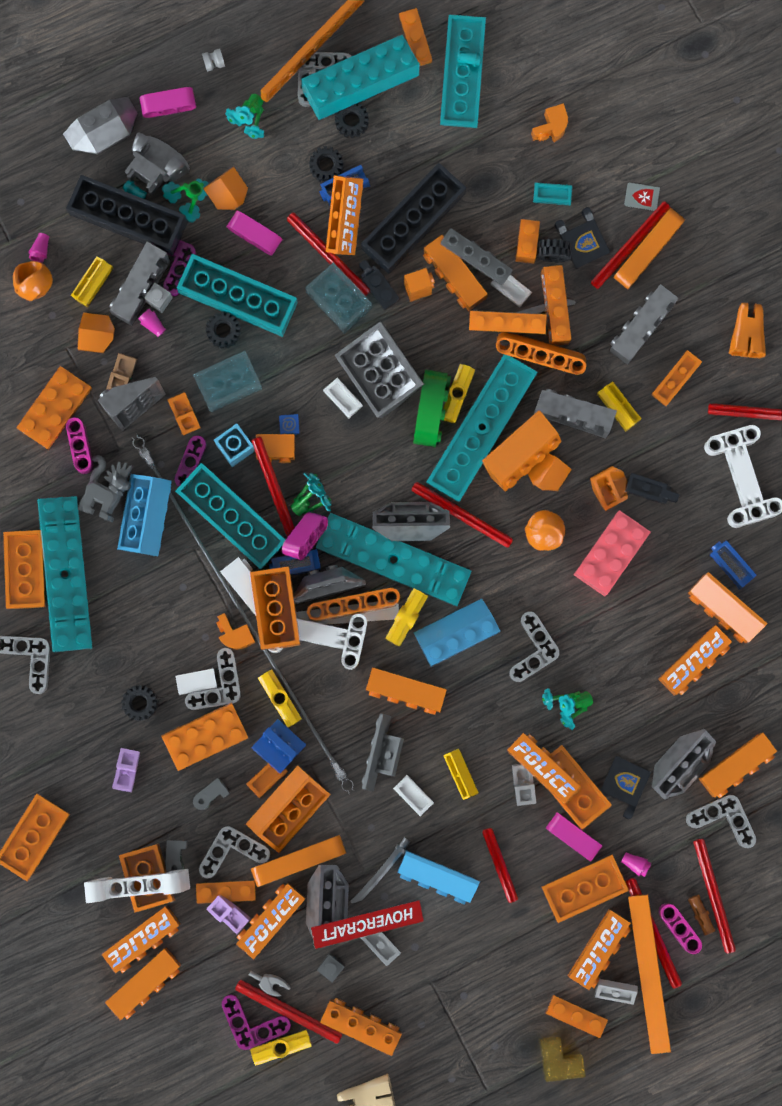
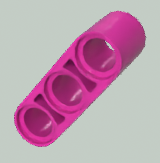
[139,87,196,118]
[226,211,282,256]
[66,418,93,474]
[282,512,328,560]
[546,813,602,862]
[658,903,702,954]

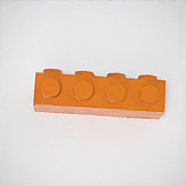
[320,998,402,1056]

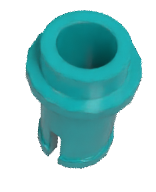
[457,50,482,67]
[122,180,147,199]

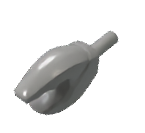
[249,971,291,997]

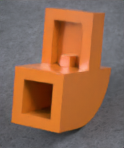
[531,103,568,142]
[216,613,256,650]

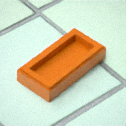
[246,764,288,798]

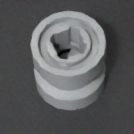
[202,48,225,72]

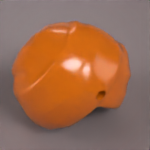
[13,261,53,301]
[525,510,565,551]

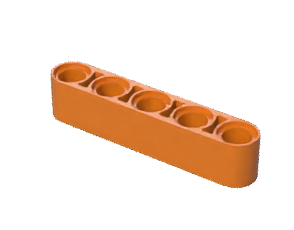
[614,208,686,289]
[496,332,586,375]
[307,588,400,622]
[251,835,346,887]

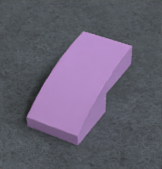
[112,748,140,793]
[206,895,251,934]

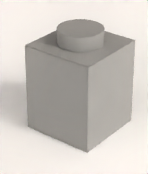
[144,283,172,313]

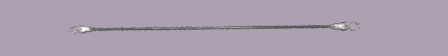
[132,435,353,791]

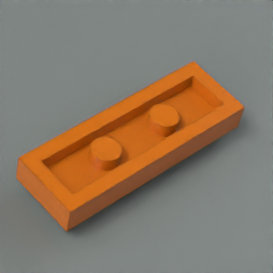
[399,8,432,66]
[652,350,702,406]
[196,880,256,904]
[546,995,608,1038]

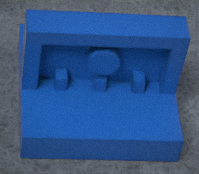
[252,719,306,774]

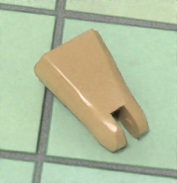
[337,1074,396,1106]

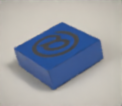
[279,414,300,434]

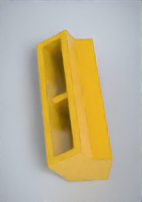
[71,256,113,307]
[597,382,641,432]
[443,749,478,800]

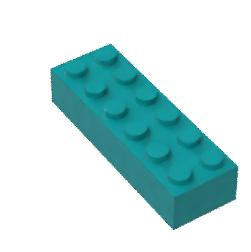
[301,35,420,120]
[177,254,298,337]
[176,463,286,570]

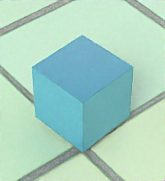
[214,424,255,467]

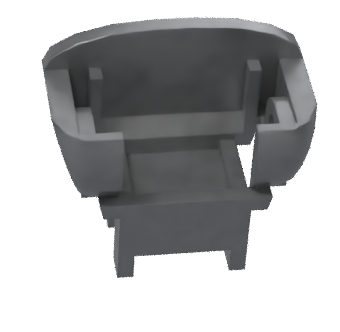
[125,132,190,196]

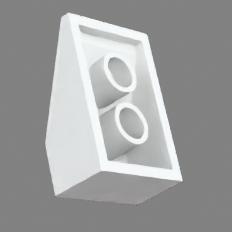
[220,557,256,615]

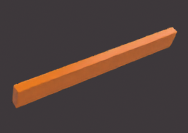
[261,0,365,102]
[628,894,671,1054]

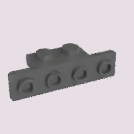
[440,229,513,285]
[362,713,404,791]

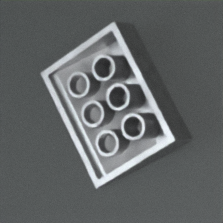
[335,321,424,418]
[98,377,166,431]

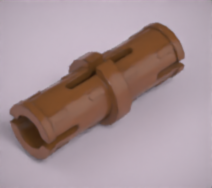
[688,894,716,936]

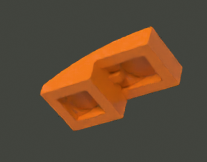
[167,392,201,435]

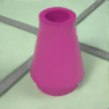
[28,233,49,263]
[138,309,166,337]
[621,852,652,877]

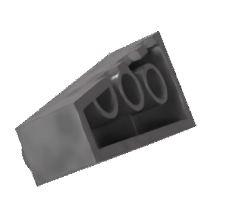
[110,242,170,326]
[610,284,678,365]
[534,389,617,438]

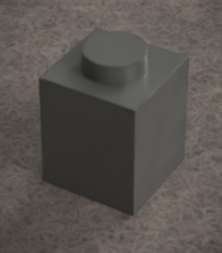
[317,953,345,983]

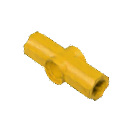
[443,364,475,423]
[385,588,428,647]
[258,670,302,728]
[250,1030,312,1066]

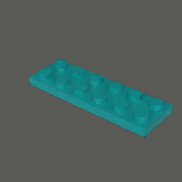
[440,15,486,128]

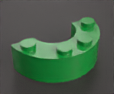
[413,369,451,447]

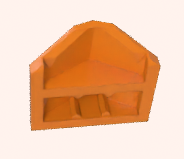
[203,167,248,210]
[78,312,115,353]
[528,453,572,491]
[590,466,628,511]

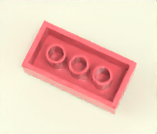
[574,510,651,597]

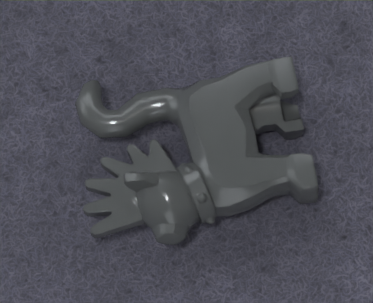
[78,455,133,523]

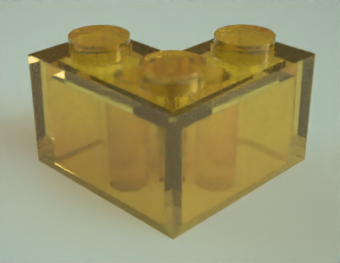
[539,1037,585,1082]

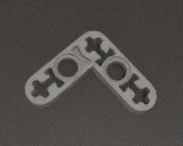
[298,52,352,107]
[509,612,559,682]
[0,636,50,694]
[185,648,241,710]
[686,795,756,848]
[199,826,270,878]

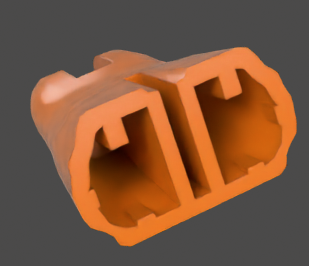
[729,303,766,358]

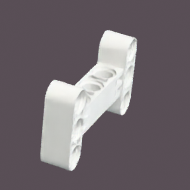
[704,425,782,528]
[268,614,367,670]
[84,869,190,903]

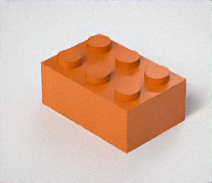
[119,844,175,912]

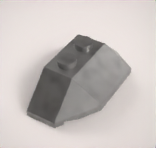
[63,97,138,155]
[373,502,450,541]
[294,565,366,604]
[652,729,716,799]
[306,865,349,945]

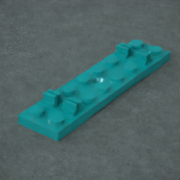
[426,354,537,502]
[37,496,92,652]
[316,513,472,607]

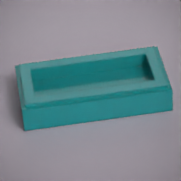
[533,183,572,205]

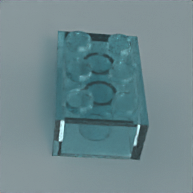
[305,262,372,334]
[193,351,262,413]

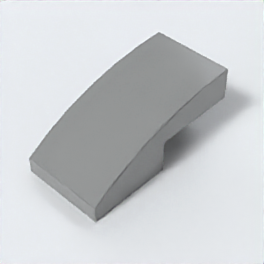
[512,764,536,806]

